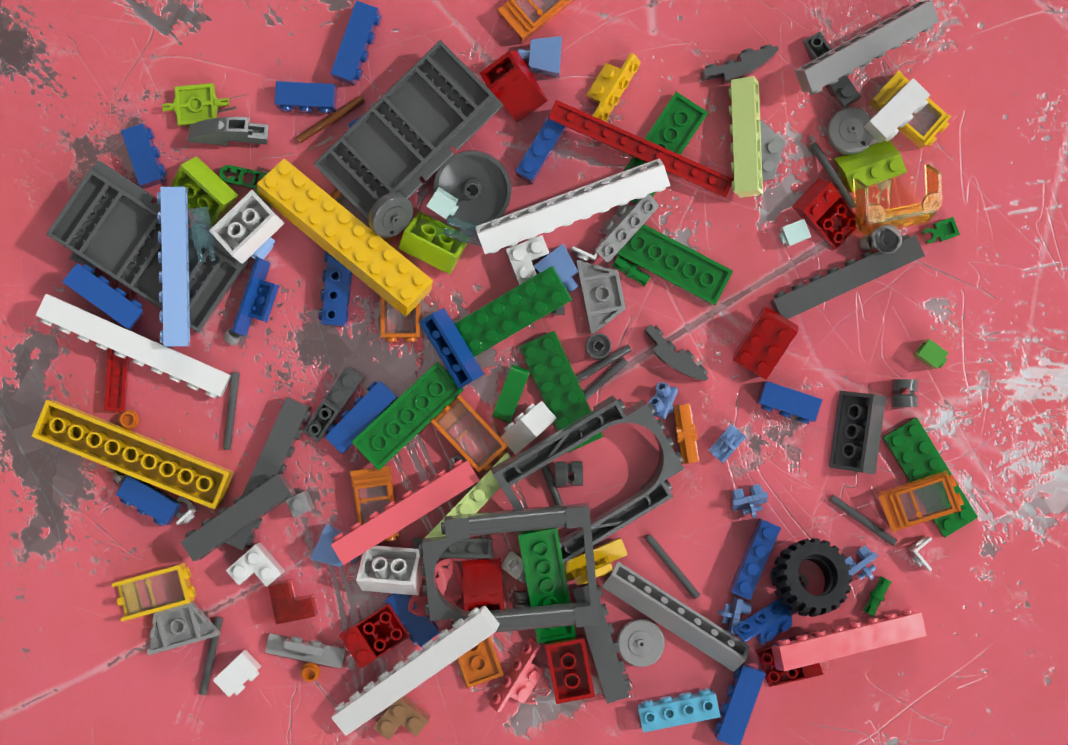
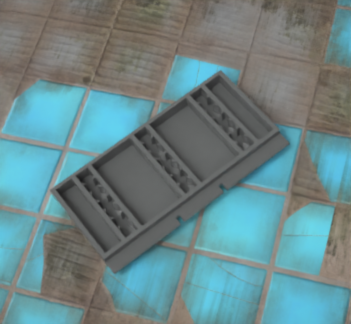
[313,40,504,220]
[46,160,249,333]

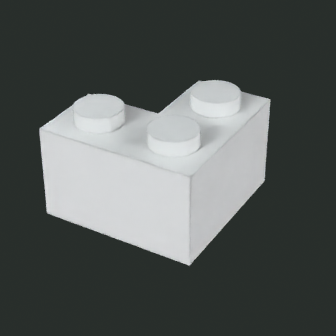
[506,235,549,285]
[500,401,557,455]
[226,542,285,587]

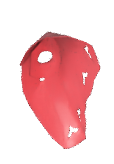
[408,558,463,617]

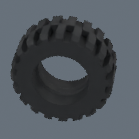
[772,538,852,617]

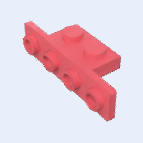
[489,638,545,713]

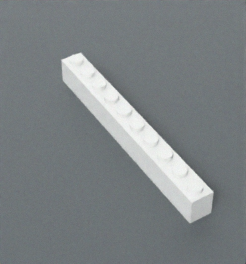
[475,158,670,254]
[36,294,232,399]
[331,605,500,736]

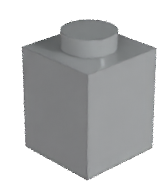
[286,491,315,517]

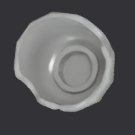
[870,224,902,254]

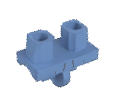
[648,382,678,419]
[708,424,746,463]
[732,484,768,519]
[845,545,878,580]
[718,596,752,635]

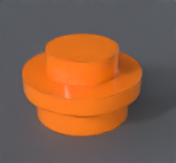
[119,410,140,429]
[301,662,321,682]

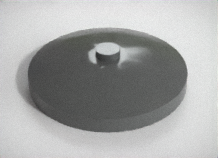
[433,150,512,229]

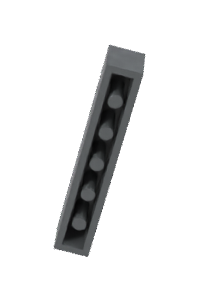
[181,473,296,562]
[572,583,632,704]

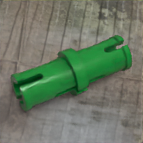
[612,256,651,287]
[863,576,892,616]

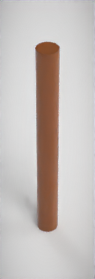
[296,95,365,144]

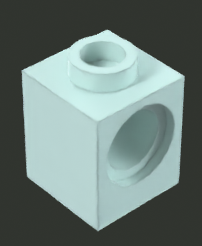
[427,187,459,219]
[778,219,811,247]

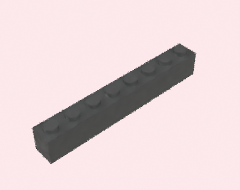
[770,234,925,319]
[226,397,312,550]

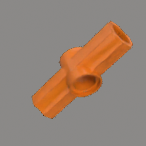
[673,403,699,464]

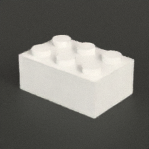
[864,78,930,143]
[209,190,284,264]
[356,546,424,596]

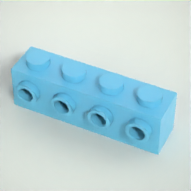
[637,688,720,733]

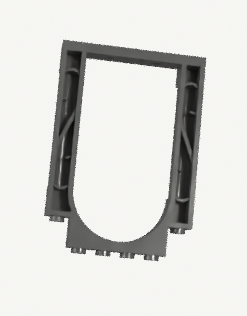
[491,395,684,564]
[419,503,600,633]

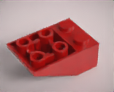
[479,51,548,122]
[792,178,862,250]
[462,558,505,611]
[339,603,410,669]
[756,630,829,687]

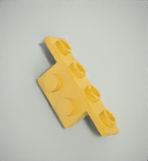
[586,53,641,122]
[564,537,627,585]

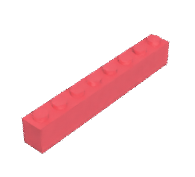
[331,459,480,565]
[771,609,927,671]

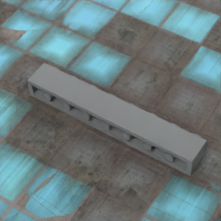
[795,0,939,94]
[602,562,750,672]

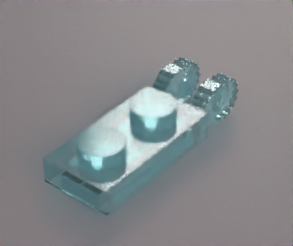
[188,207,215,263]
[443,217,482,246]

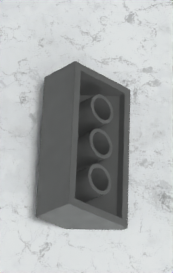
[829,391,886,474]

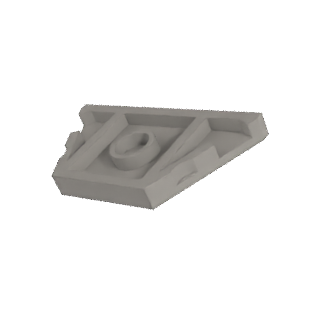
[760,119,785,182]
[576,260,626,334]
[147,602,221,655]

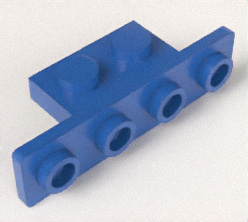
[232,258,279,336]
[733,597,792,645]

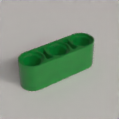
[492,364,530,424]

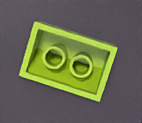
[834,140,907,194]
[170,156,239,228]
[398,211,470,275]

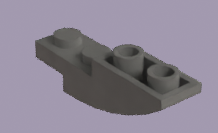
[803,32,861,108]
[701,45,779,85]
[188,117,269,146]
[644,325,709,381]
[303,366,363,442]

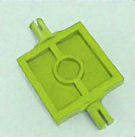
[162,83,230,127]

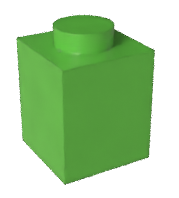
[913,339,948,369]

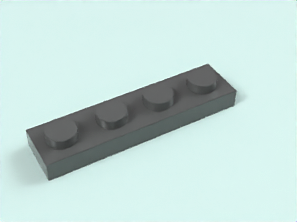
[413,538,492,559]

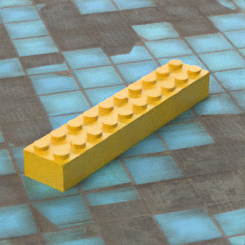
[257,158,433,317]
[31,400,234,510]

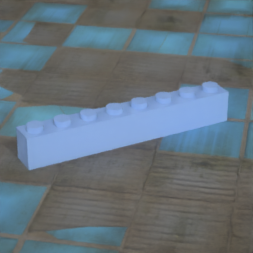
[157,187,190,347]

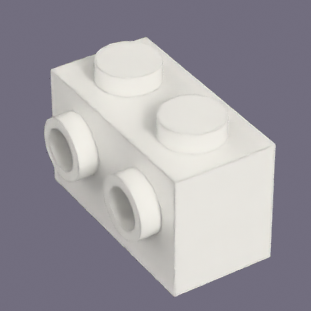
[213,649,262,697]

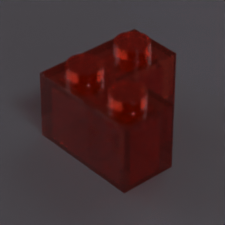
[268,579,318,625]

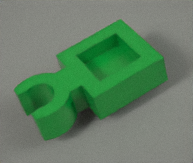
[922,217,960,244]

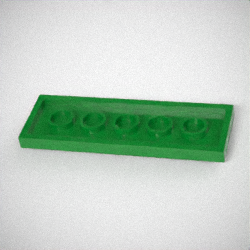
[623,91,709,204]
[616,224,733,306]
[454,266,572,357]
[520,330,604,453]
[351,362,464,471]
[882,417,978,538]
[517,528,576,644]

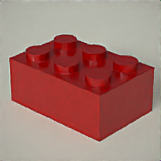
[733,306,798,380]
[545,634,595,704]

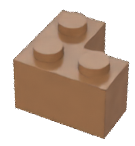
[373,696,430,740]

